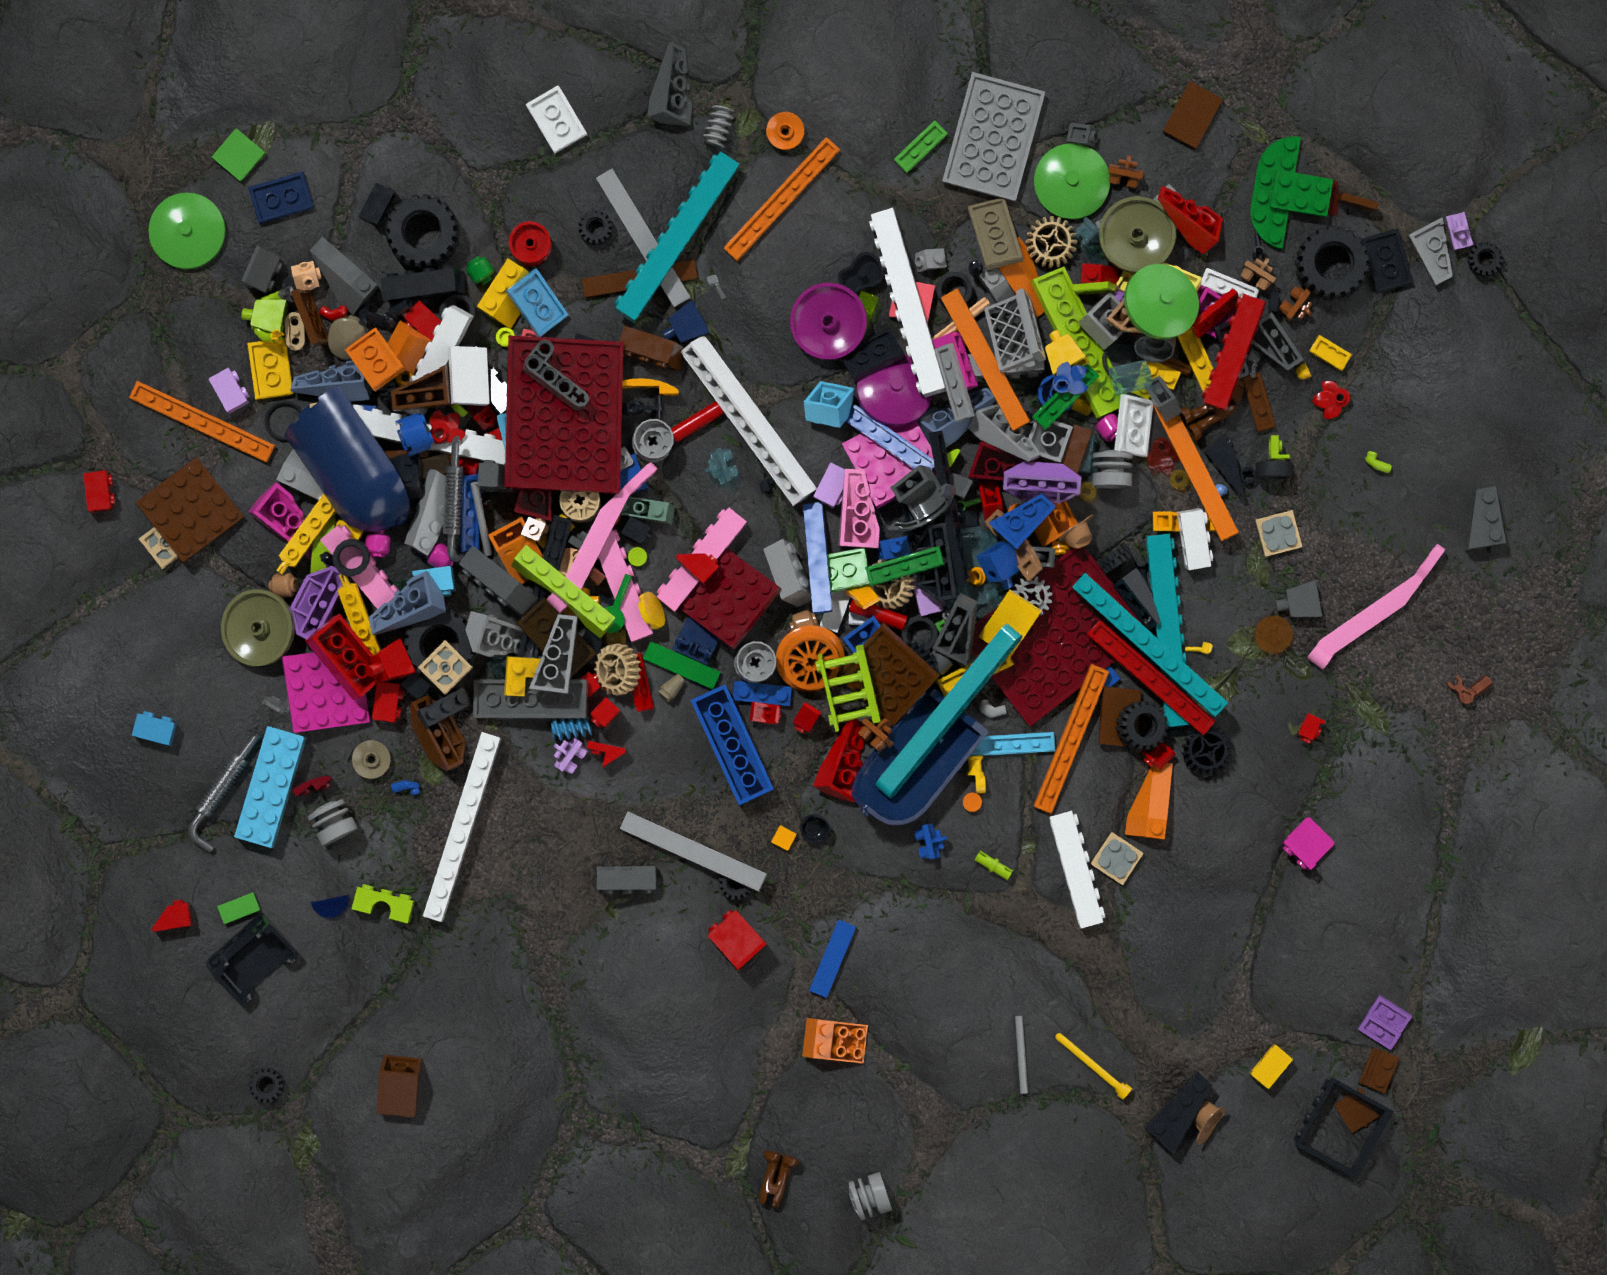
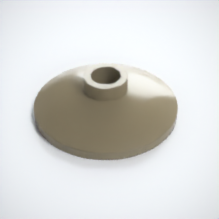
[352,740,391,779]

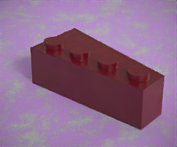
[968,441,1040,481]
[513,489,552,522]

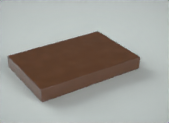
[1162,81,1223,150]
[291,289,328,346]
[1098,686,1141,747]

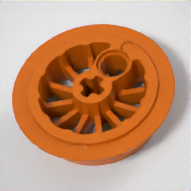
[776,625,845,692]

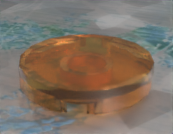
[1254,616,1293,654]

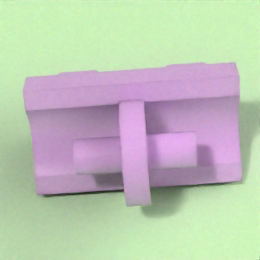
[1445,212,1473,250]
[554,737,588,774]

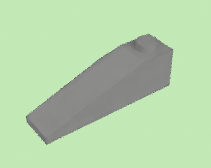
[968,403,1041,461]

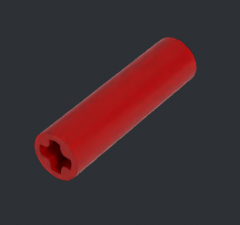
[671,401,725,443]
[848,599,908,631]

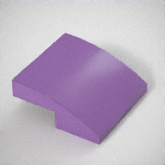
[1358,994,1412,1050]

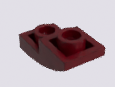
[292,776,333,797]

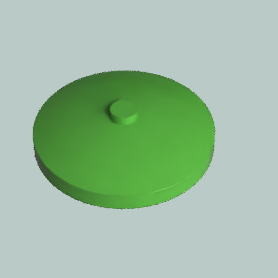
[1034,143,1110,220]
[149,193,226,269]
[1124,264,1199,340]

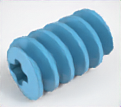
[551,716,592,742]

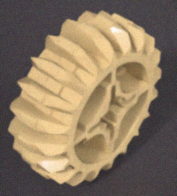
[1025,216,1077,268]
[869,558,916,609]
[593,643,642,696]

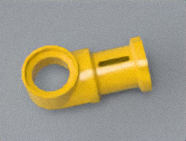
[967,756,986,794]

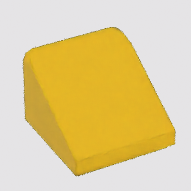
[1071,392,1092,416]

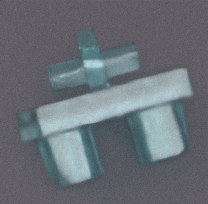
[705,447,739,485]
[487,653,517,680]

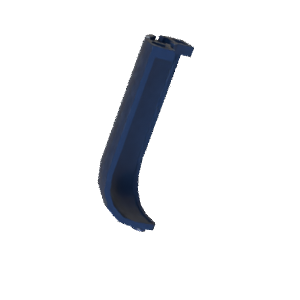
[284,385,409,532]
[852,686,989,825]

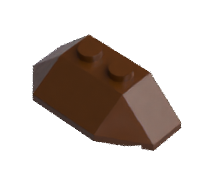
[410,696,466,771]

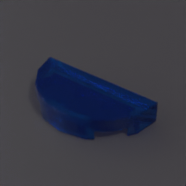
[310,895,349,918]

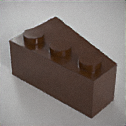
[619,326,685,372]
[391,365,455,412]

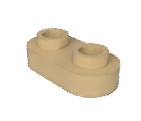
[285,312,305,351]

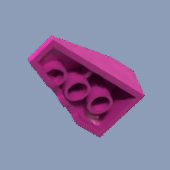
[248,482,313,560]

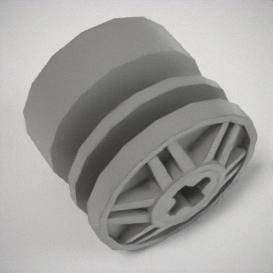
[632,419,673,463]
[1092,450,1133,489]
[734,641,776,683]
[308,799,358,846]
[849,1172,892,1220]

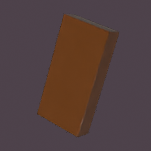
[1337,192,1379,212]

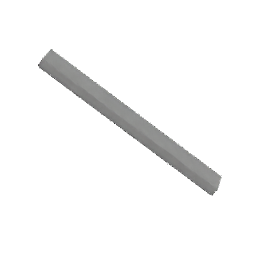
[596,169,691,308]
[620,812,767,892]

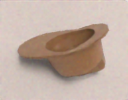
[1059,514,1094,549]
[1194,1101,1226,1145]

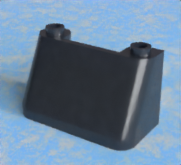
[206,913,299,1006]

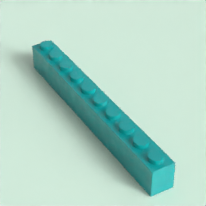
[614,151,739,323]
[1146,534,1190,727]
[1072,573,1228,717]

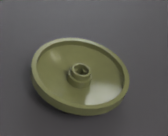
[1099,196,1176,273]
[221,589,295,666]

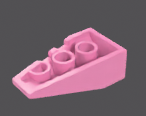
[838,469,880,548]

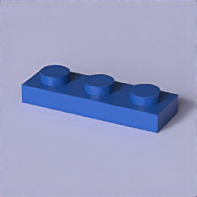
[732,681,792,706]

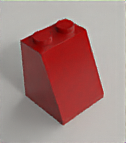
[707,909,767,970]

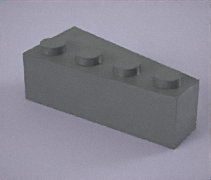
[458,546,538,616]

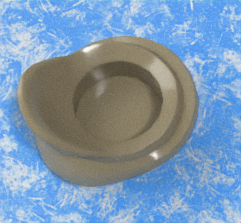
[328,315,366,360]

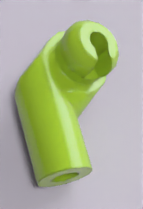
[1365,451,1392,474]

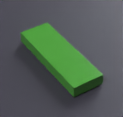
[894,120,948,174]

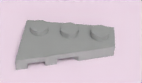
[1408,217,1453,286]

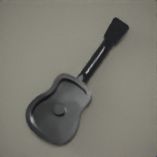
[837,252,884,293]

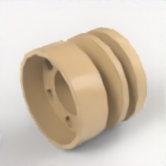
[560,491,601,523]

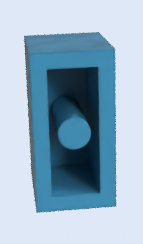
[132,711,177,746]

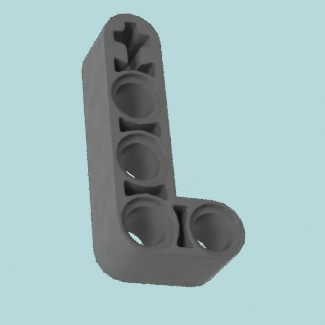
[523,340,589,411]

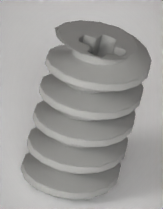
[703,105,735,148]

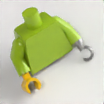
[241,286,293,344]

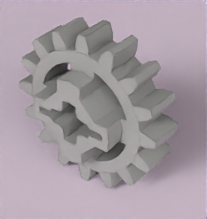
[1013,577,1052,616]

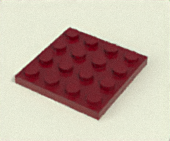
[678,548,781,650]

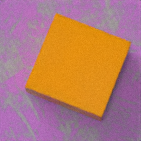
[771,825,797,851]

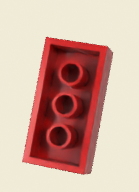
[305,614,380,700]

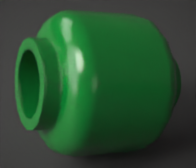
[466,256,494,285]

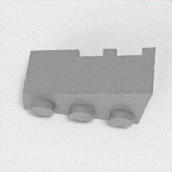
[763,539,812,607]

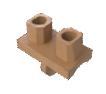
[1240,258,1276,292]

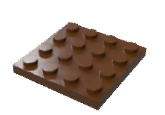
[135,457,244,563]
[836,623,940,727]

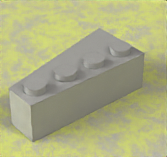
[968,348,1044,382]
[404,468,447,556]
[529,614,578,694]

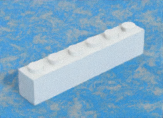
[405,305,474,416]
[1049,811,1105,929]

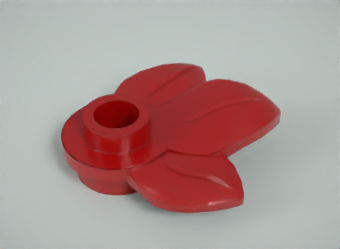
[1312,381,1351,419]
[430,410,466,444]

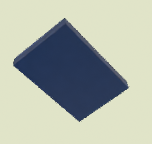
[248,171,314,225]

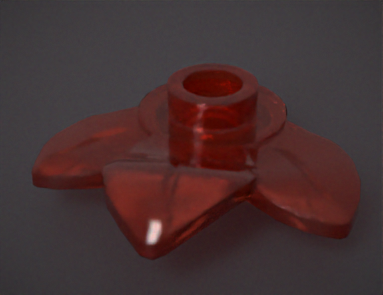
[1147,437,1179,475]

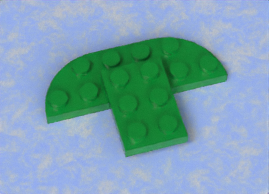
[1250,136,1333,250]

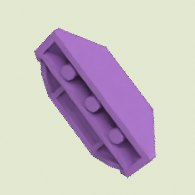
[1003,461,1081,503]
[290,566,349,639]

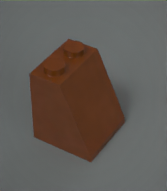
[377,1055,422,1118]

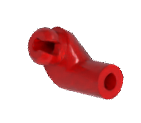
[319,305,348,322]

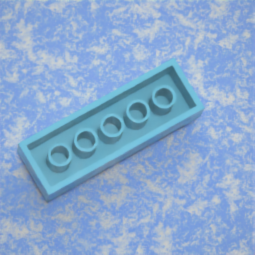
[234,726,306,848]

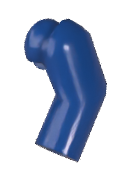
[391,780,421,795]

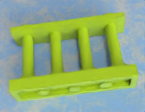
[815,645,881,732]

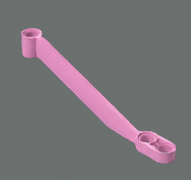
[547,462,658,614]
[1307,544,1445,670]

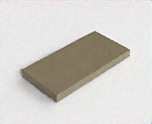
[968,198,1023,270]

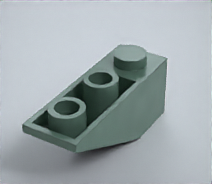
[614,494,675,525]

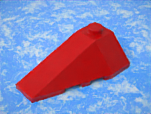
[1158,186,1223,254]
[813,719,864,803]

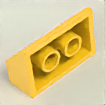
[477,259,529,329]

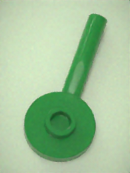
[604,574,632,633]

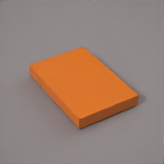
[345,327,406,392]

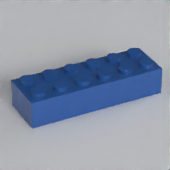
[690,684,774,806]

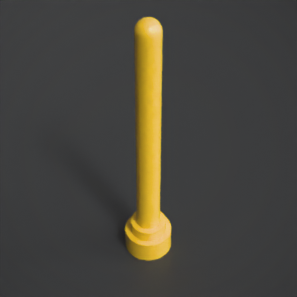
[1055,1033,1132,1100]

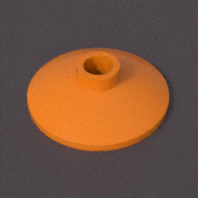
[766,112,804,150]

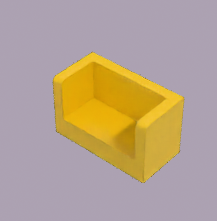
[1249,1044,1293,1089]

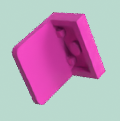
[1281,817,1334,870]

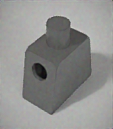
[1275,580,1322,618]

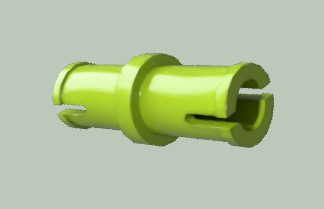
[974,850,1014,881]

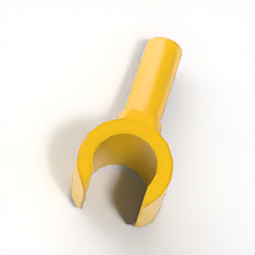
[1185,642,1213,654]

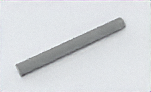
[471,482,492,556]
[1015,1016,1028,1094]

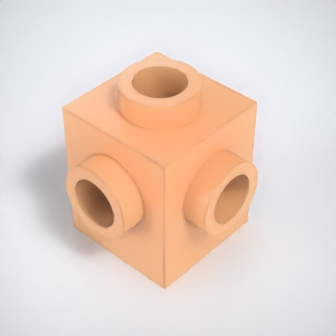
[291,261,321,290]

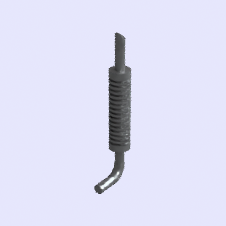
[443,436,466,562]
[188,735,261,853]

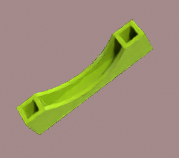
[511,545,615,638]

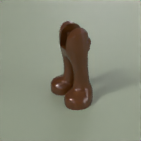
[1180,404,1237,441]
[759,1150,800,1208]

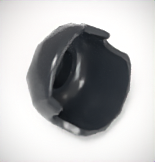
[799,814,830,843]

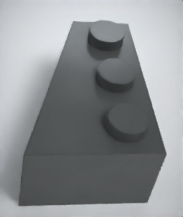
[1252,312,1304,371]
[478,460,519,493]
[1465,486,1506,551]
[932,593,978,666]
[597,866,656,894]

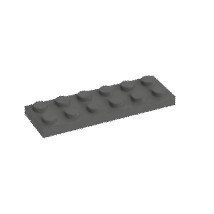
[473,680,588,719]

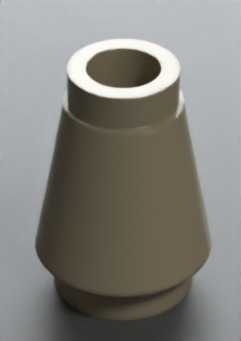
[657,674,685,703]

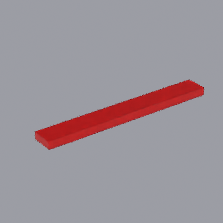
[1087,620,1216,735]

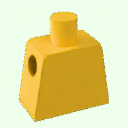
[1045,330,1090,376]

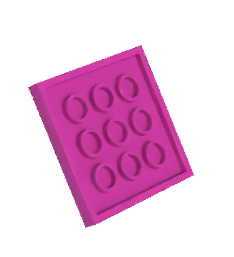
[842,421,937,509]
[282,652,370,733]

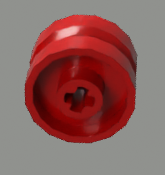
[509,221,552,267]

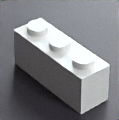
[1177,508,1213,570]

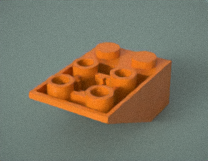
[488,517,542,584]
[802,1018,868,1064]

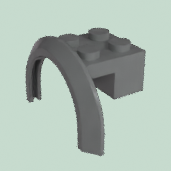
[887,465,956,531]

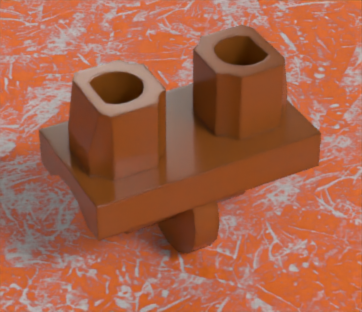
[1108,155,1143,188]
[1278,286,1312,322]
[858,718,894,752]

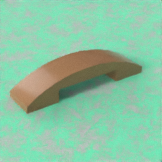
[985,509,1042,581]

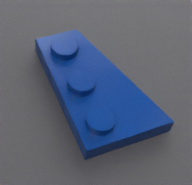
[989,494,1056,549]

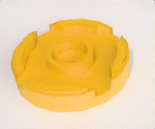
[638,592,665,630]

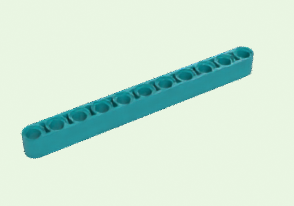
[875,624,1022,798]

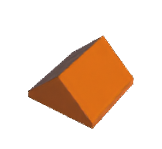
[388,321,432,373]

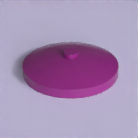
[790,283,867,360]
[856,354,933,427]

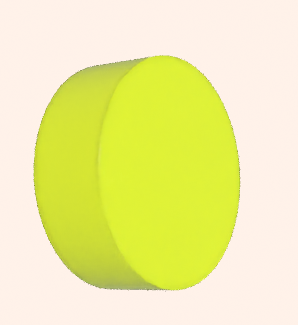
[496,327,515,347]

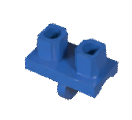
[914,823,948,859]

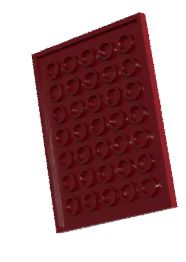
[504,335,623,494]
[972,547,1143,727]

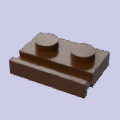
[1358,1047,1399,1093]

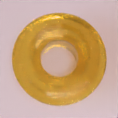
[1169,469,1189,489]
[1078,482,1097,501]

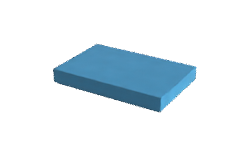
[506,268,569,337]

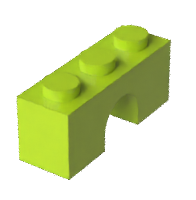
[352,884,415,923]

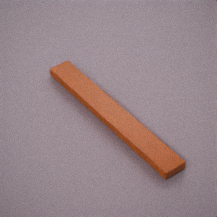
[723,137,840,262]
[941,288,1031,431]
[129,381,276,463]
[1153,406,1239,542]
[1033,664,1109,814]

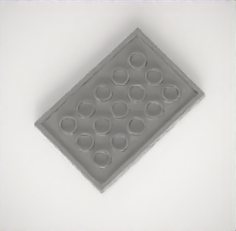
[942,72,1045,202]

